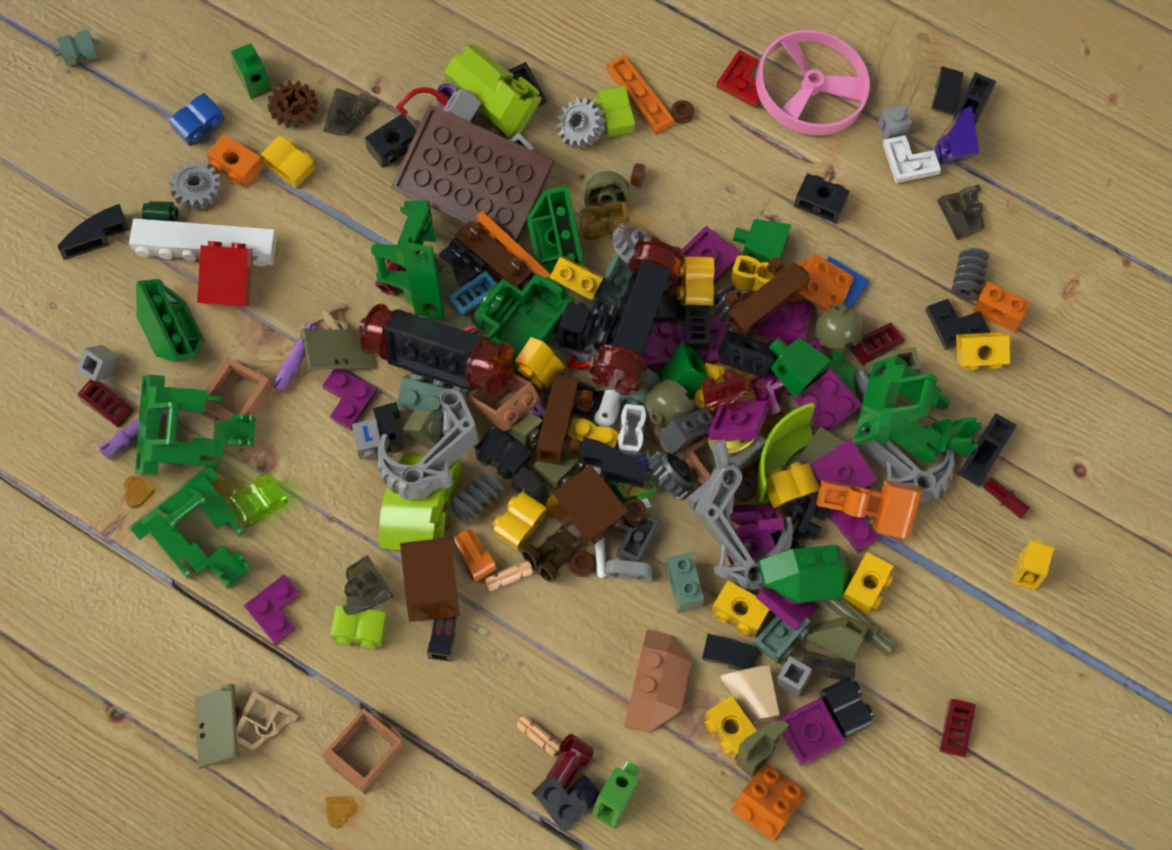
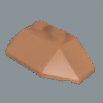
[624,630,691,733]

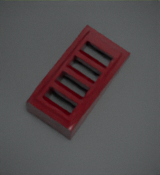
[850,322,905,366]
[78,379,134,428]
[939,699,976,758]

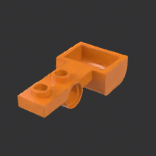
[816,480,923,538]

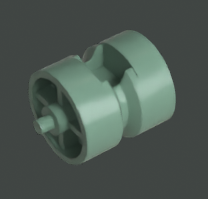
[55,29,100,66]
[620,368,661,412]

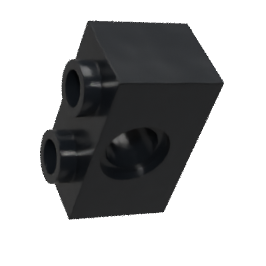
[365,113,417,168]
[794,173,850,224]
[558,302,591,353]
[718,330,774,378]

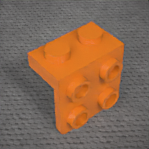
[790,253,853,310]
[731,764,806,841]

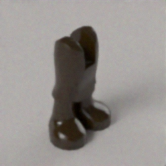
[521,525,583,583]

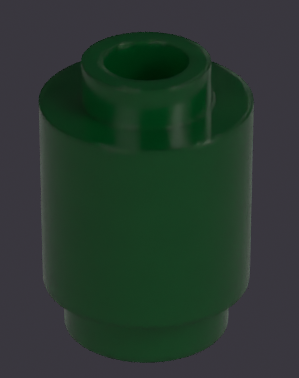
[142,201,179,222]

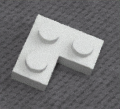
[882,135,941,183]

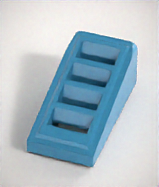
[448,271,497,316]

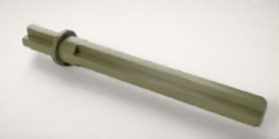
[823,598,897,656]

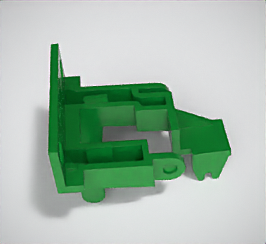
[371,200,445,320]
[853,355,983,463]
[135,375,256,475]
[127,466,251,589]

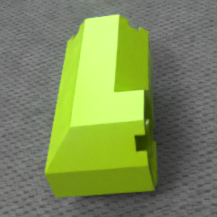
[444,44,542,138]

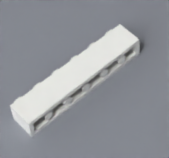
[129,219,277,267]

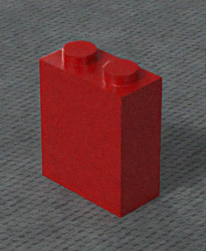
[197,241,253,306]

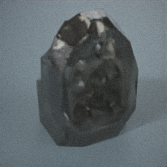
[512,464,549,505]

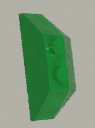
[527,185,585,274]
[136,279,204,362]
[757,545,853,604]

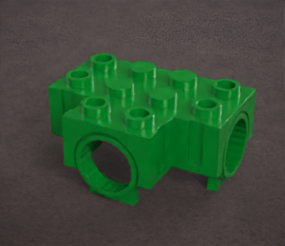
[474,274,575,377]

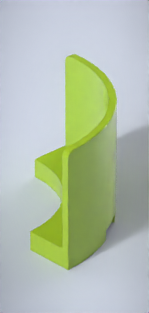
[755,403,815,505]
[379,453,461,551]

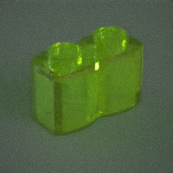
[228,473,288,528]

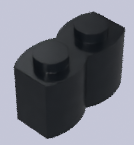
[475,426,532,480]
[819,677,874,739]

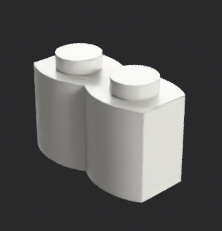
[618,404,646,458]

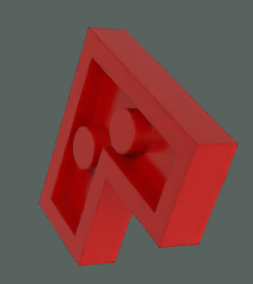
[716,50,767,108]

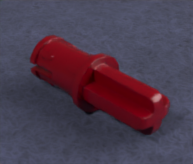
[984,478,1030,519]

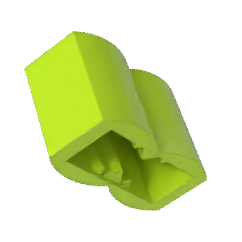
[594,86,635,137]
[330,606,388,650]

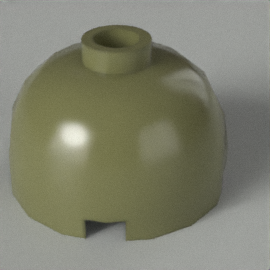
[584,171,631,218]
[815,304,863,349]
[645,379,695,429]

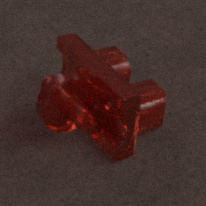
[702,370,747,410]

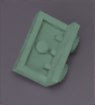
[595,255,636,309]
[397,372,453,417]
[753,615,811,664]

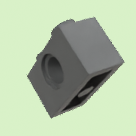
[658,407,714,455]

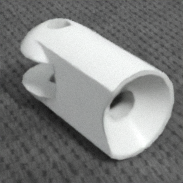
[594,390,623,428]

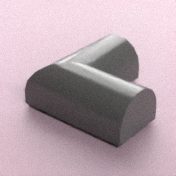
[616,502,661,562]

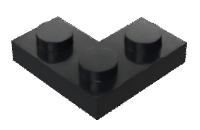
[925,299,990,350]
[532,775,600,832]

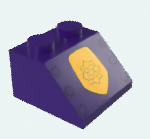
[935,106,979,164]

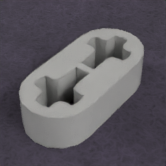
[605,560,654,581]

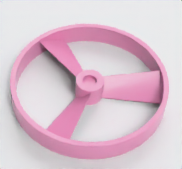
[756,30,870,135]

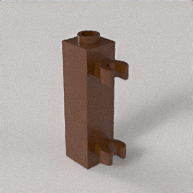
[454,220,533,290]
[723,256,810,336]
[536,374,593,465]

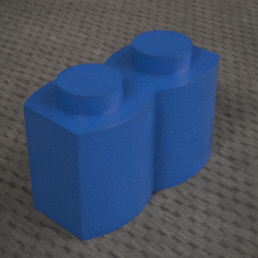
[169,93,225,146]

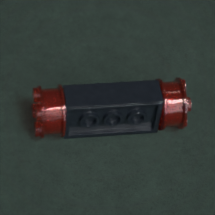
[589,236,685,395]
[359,303,514,396]

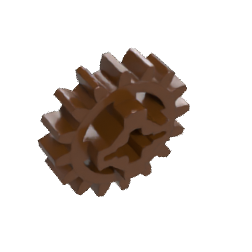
[268,80,318,128]

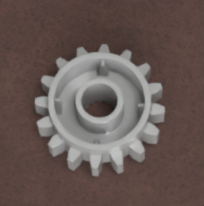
[556,98,606,149]
[169,160,222,211]
[612,223,661,268]

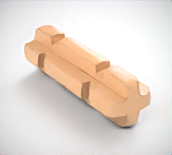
[485,561,533,591]
[517,715,560,757]

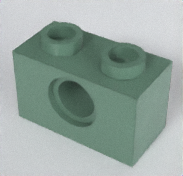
[665,552,704,613]

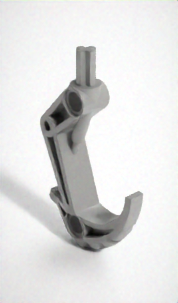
[853,370,955,503]
[378,386,479,500]
[695,440,793,591]

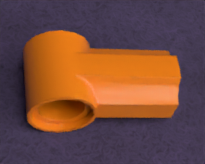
[453,529,497,582]

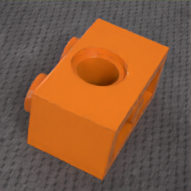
[206,134,263,188]
[972,281,1031,333]

